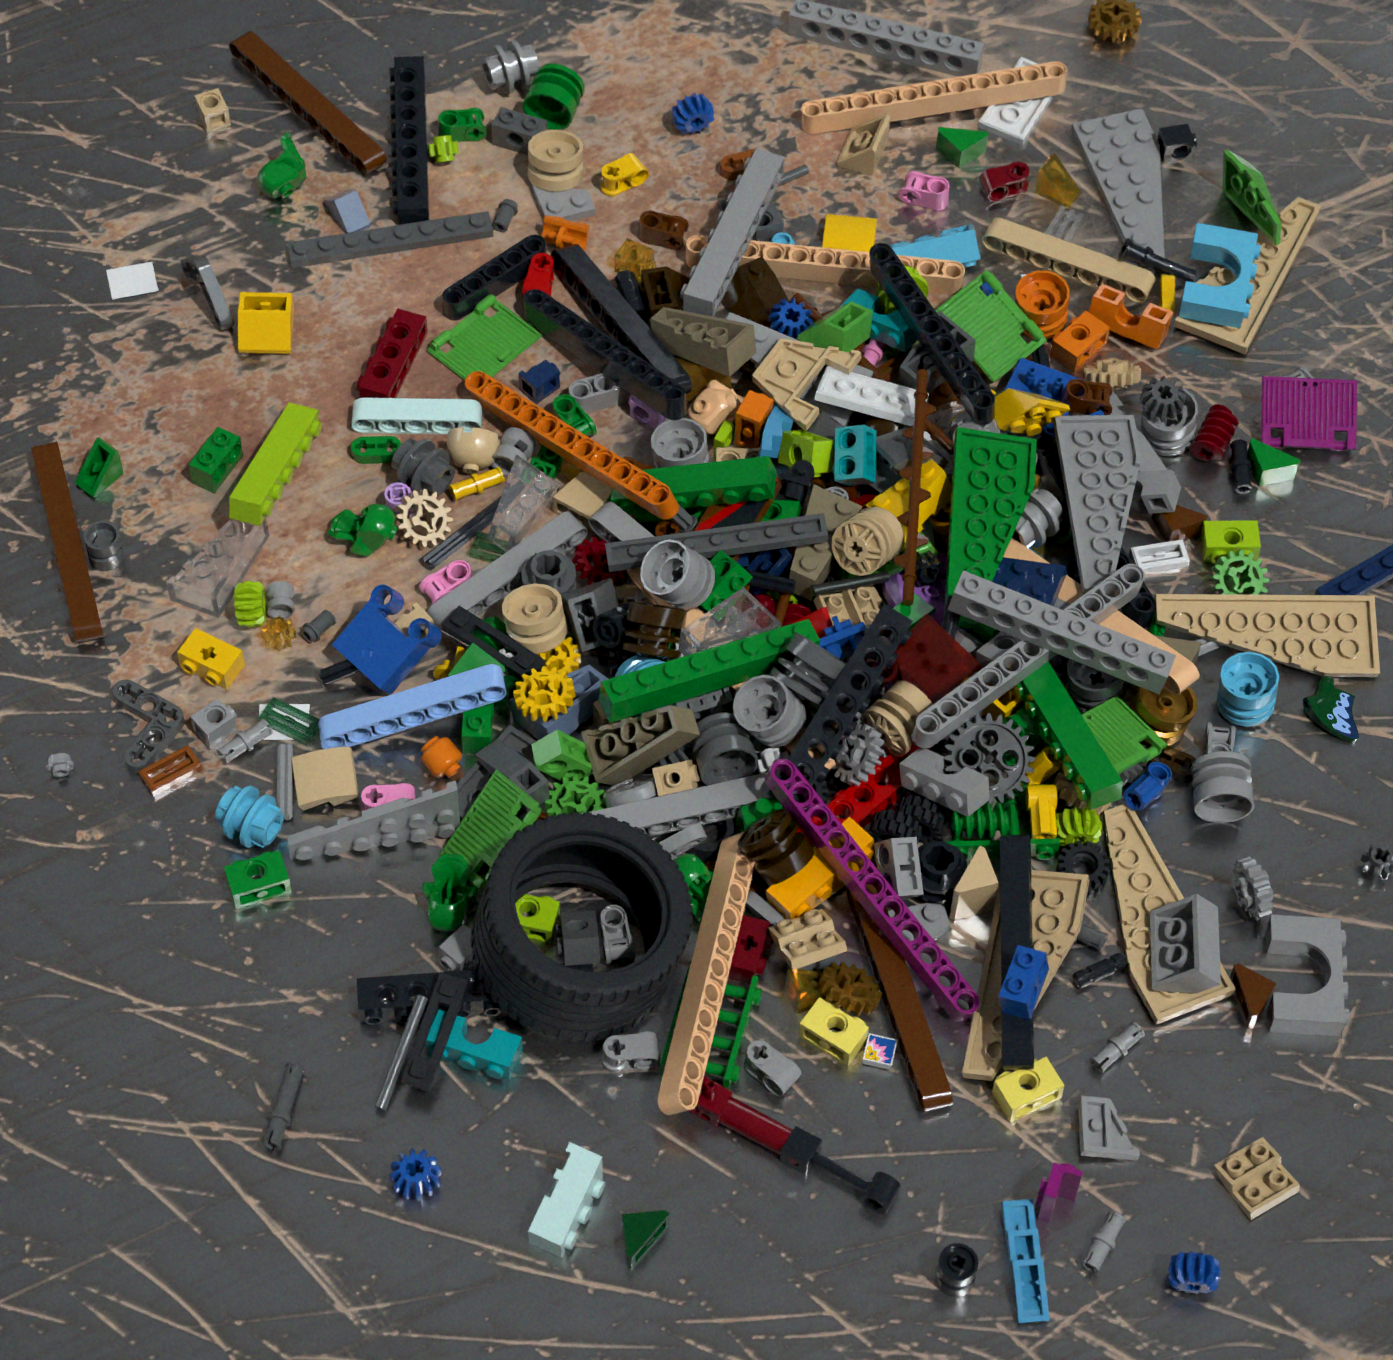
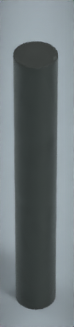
[810,571,889,596]

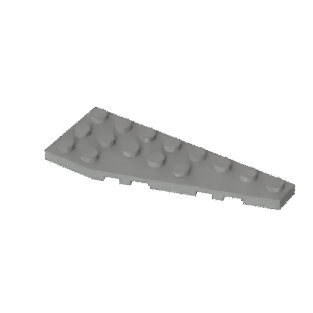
[1053,415,1142,595]

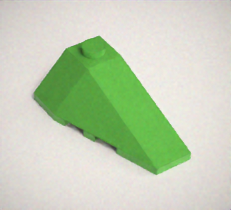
[1222,150,1281,245]

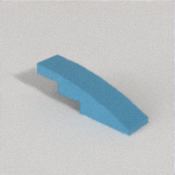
[758,404,793,458]
[1001,1199,1050,1323]

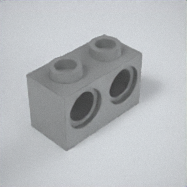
[874,837,924,900]

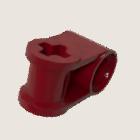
[979,161,1030,202]

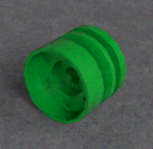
[522,63,585,130]

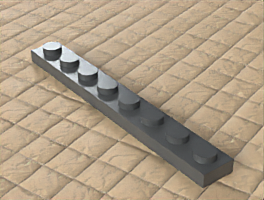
[287,211,494,268]
[605,513,828,572]

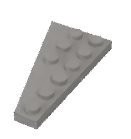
[287,780,460,860]

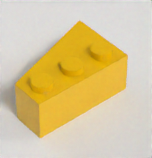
[866,459,952,552]

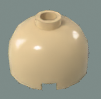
[447,427,501,474]

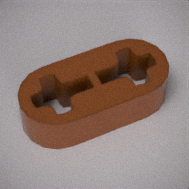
[720,149,755,180]

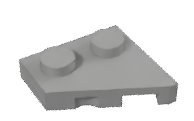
[532,185,596,221]
[1078,1096,1140,1161]

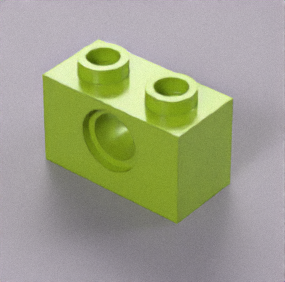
[778,430,835,477]
[1200,520,1261,564]
[516,894,560,945]

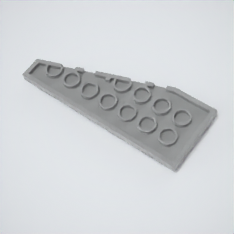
[1071,108,1165,276]

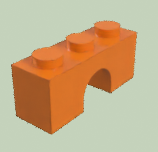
[1089,284,1174,349]

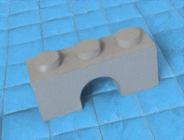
[1132,470,1181,514]
[899,747,990,817]

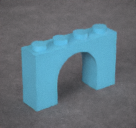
[1179,223,1261,328]

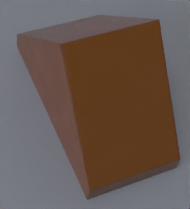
[1152,505,1208,542]
[1230,964,1277,1029]

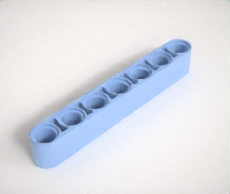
[318,664,506,749]

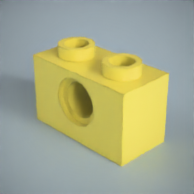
[799,997,869,1067]
[992,1056,1065,1123]

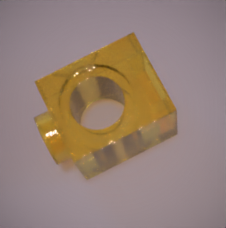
[615,238,656,283]

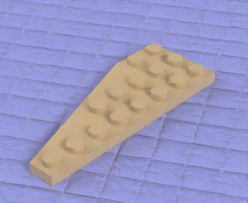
[1174,197,1322,355]
[1154,594,1380,677]
[1103,804,1236,1025]
[962,870,1090,1081]

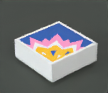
[862,1033,898,1070]

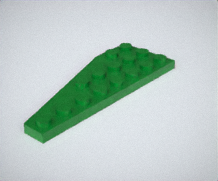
[944,427,1037,629]

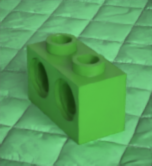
[531,729,593,782]

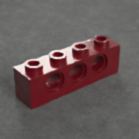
[356,308,428,398]

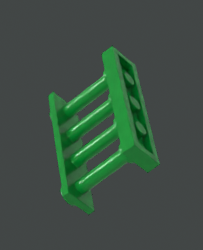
[938,784,1060,860]
[660,960,763,1090]

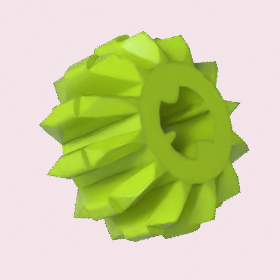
[234,581,267,628]
[1056,807,1102,847]

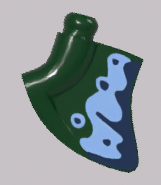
[1303,676,1359,743]

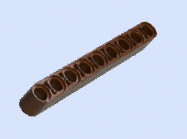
[229,31,387,176]
[31,441,104,643]
[846,884,953,1112]

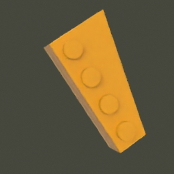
[766,817,874,919]

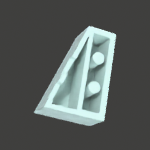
[528,1142,605,1258]

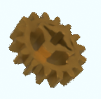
[1088,0,1142,42]
[818,961,883,1016]

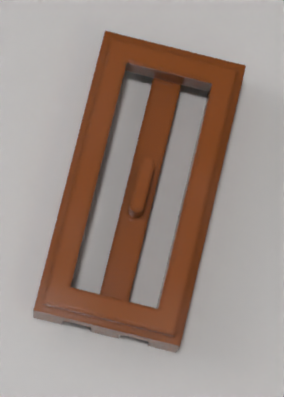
[138,745,203,797]

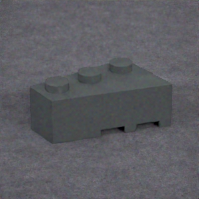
[899,310,976,393]

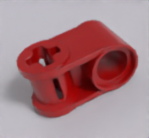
[522,253,554,299]

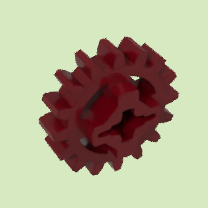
[572,536,629,586]

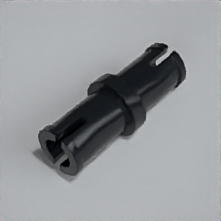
[1230,440,1252,494]

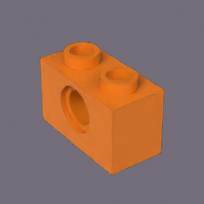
[1050,310,1110,373]
[734,390,774,449]

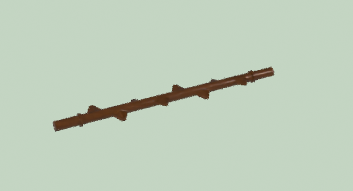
[792,293,954,455]
[894,369,936,606]

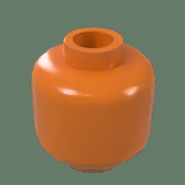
[421,736,462,778]

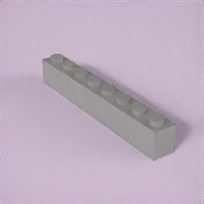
[680,148,785,317]

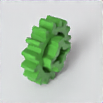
[1209,550,1270,595]
[545,775,607,817]

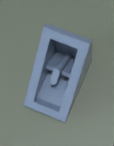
[324,190,371,233]

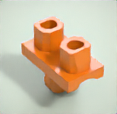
[541,215,590,252]

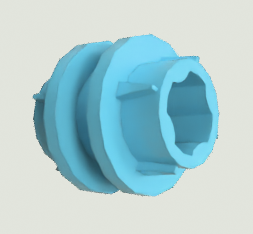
[215,785,284,848]

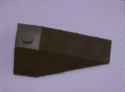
[721,257,794,328]

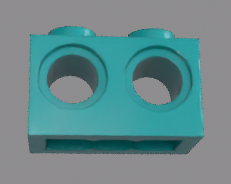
[832,425,877,486]

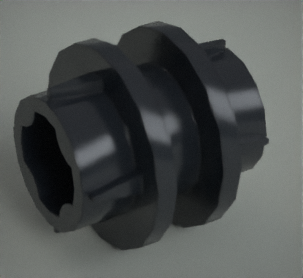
[918,840,967,904]

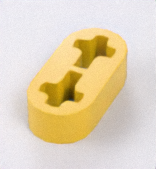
[1159,275,1175,319]

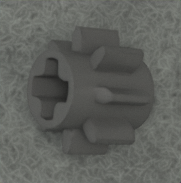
[1361,844,1393,880]

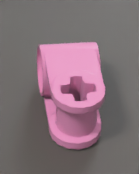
[899,171,949,211]
[419,560,472,605]
[361,783,416,811]

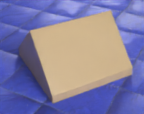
[836,114,890,176]
[950,846,998,920]

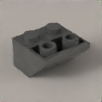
[876,427,949,475]
[561,578,619,652]

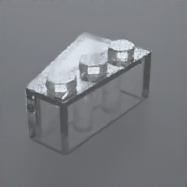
[488,454,560,552]
[678,587,782,656]

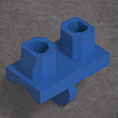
[819,615,867,661]

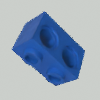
[998,945,1049,1020]

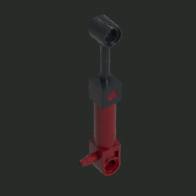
[688,1076,902,1215]

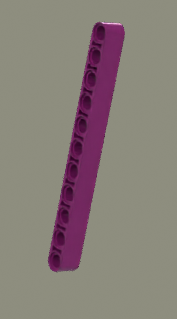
[766,759,979,1021]

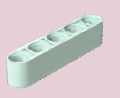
[351,398,482,435]

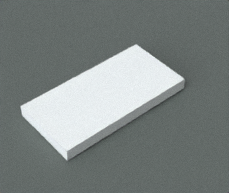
[978,57,1055,146]
[814,366,929,426]

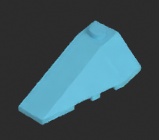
[889,224,981,267]

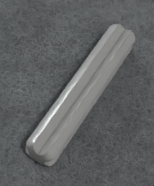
[277,743,293,820]

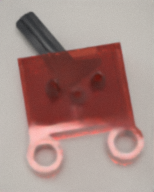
[872,595,981,704]

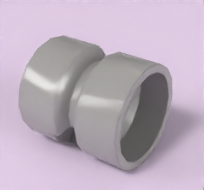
[491,427,536,478]

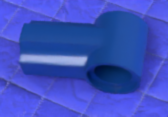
[1122,762,1172,811]

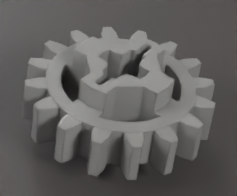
[832,724,885,786]
[1232,856,1274,920]

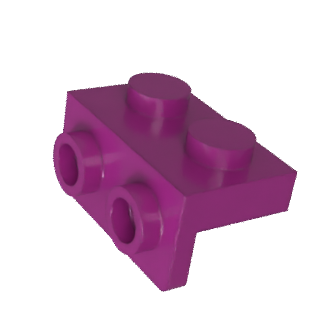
[1035,1163,1083,1223]

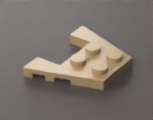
[752,338,862,431]

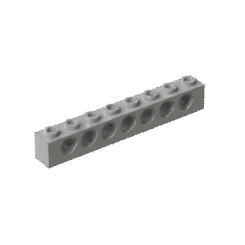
[788,0,985,77]
[948,570,1176,694]

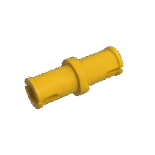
[449,467,505,501]

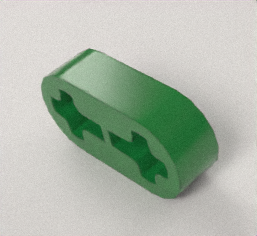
[351,436,401,464]

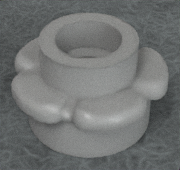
[46,753,74,777]

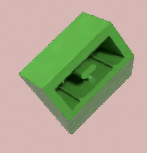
[797,301,873,352]

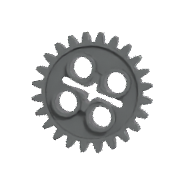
[943,713,1036,806]

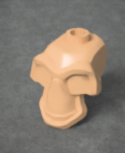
[687,380,745,435]

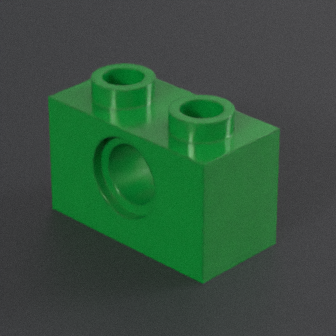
[224,850,292,909]

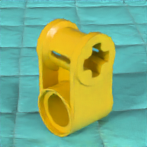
[600,153,649,197]

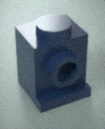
[518,359,560,405]

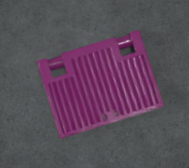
[1261,376,1357,452]

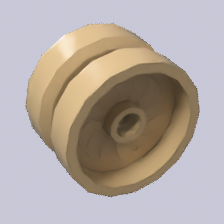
[528,130,583,192]
[502,583,567,654]

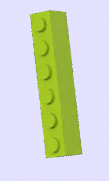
[229,402,322,526]

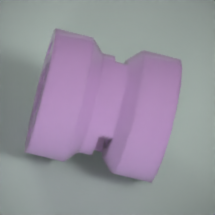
[384,482,411,517]

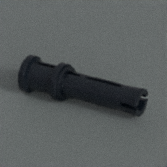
[1118,238,1196,283]

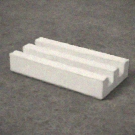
[1130,539,1190,574]

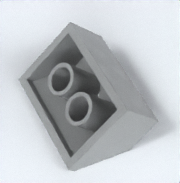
[1150,894,1221,993]

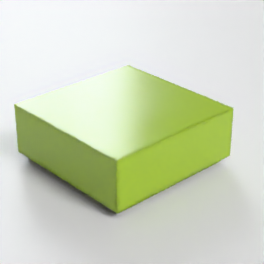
[713,420,734,455]

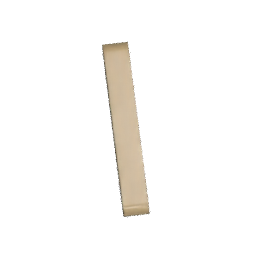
[982,218,1155,303]

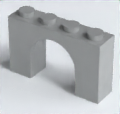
[1266,914,1349,1036]

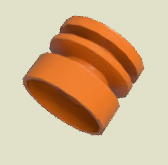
[1015,270,1070,340]

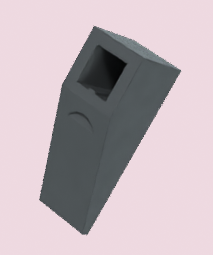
[475,739,549,814]

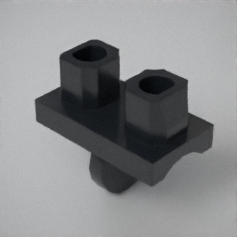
[783,460,815,507]

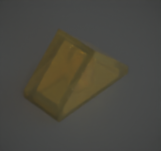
[1035,153,1081,209]
[785,967,834,1014]

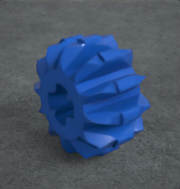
[672,93,714,135]
[768,298,813,341]
[389,1148,441,1201]
[1168,1251,1221,1294]

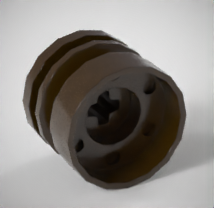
[622,602,687,660]
[738,808,815,885]

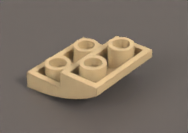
[814,586,880,626]
[291,746,359,811]
[769,909,847,970]
[1214,1137,1300,1220]

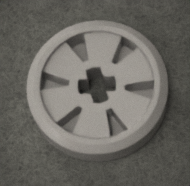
[603,774,658,808]

